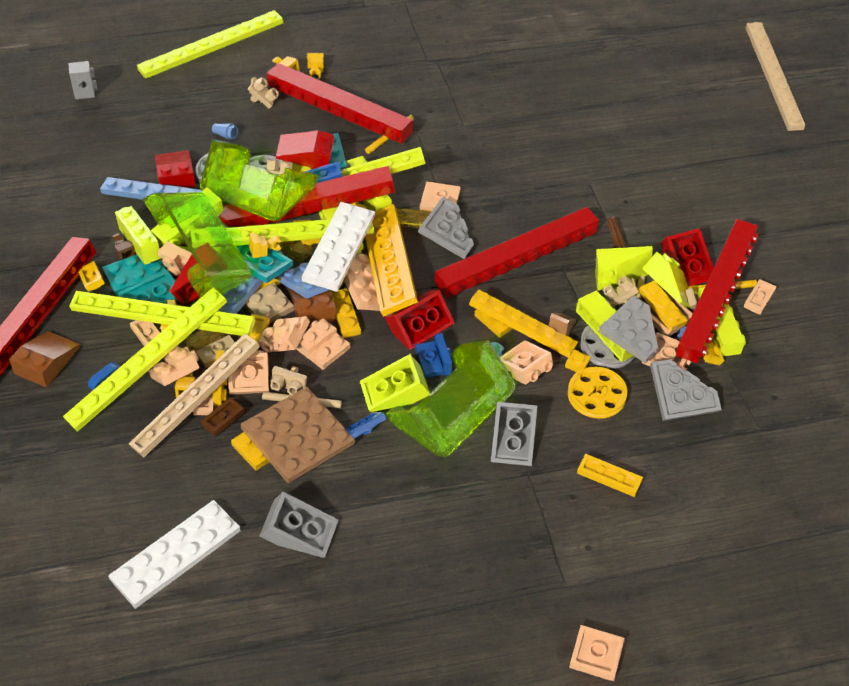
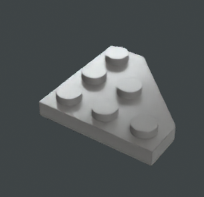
[418,197,474,259]
[598,296,658,363]
[650,359,722,421]

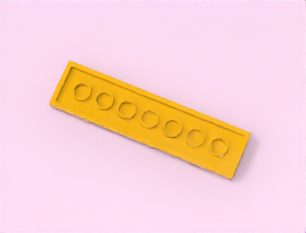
[365,204,418,317]

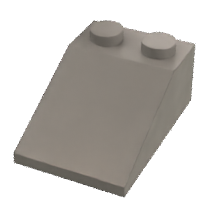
[491,402,538,466]
[260,492,338,558]

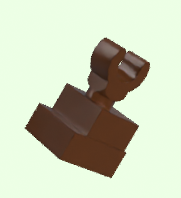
[112,233,136,261]

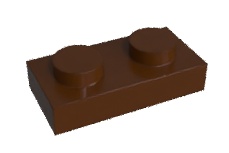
[201,397,245,437]

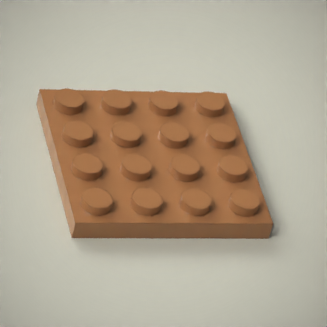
[241,387,355,483]

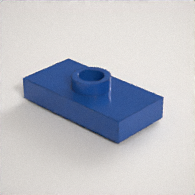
[434,333,452,376]
[415,341,444,378]
[346,412,386,439]

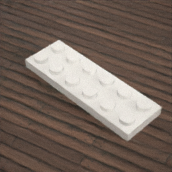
[302,202,375,292]
[108,500,240,609]

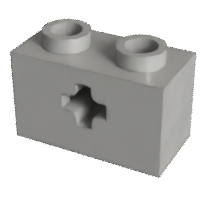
[69,61,97,99]

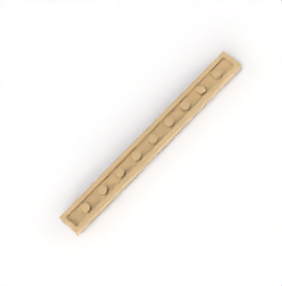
[746,22,805,131]

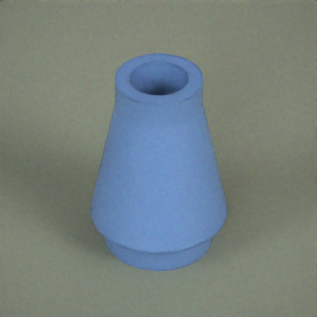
[212,123,238,140]

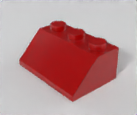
[385,290,455,350]

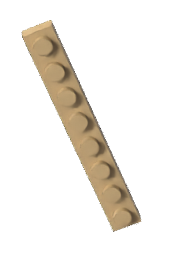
[129,334,260,458]

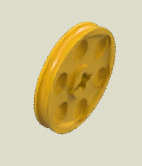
[568,367,627,419]

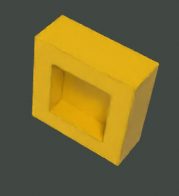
[565,349,591,372]

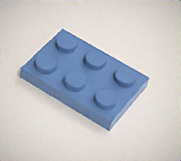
[277,263,330,298]

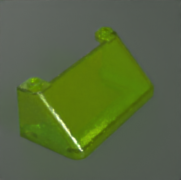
[200,139,318,221]
[143,192,251,298]
[385,340,515,457]

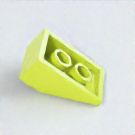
[595,246,653,290]
[642,252,694,311]
[360,354,431,412]

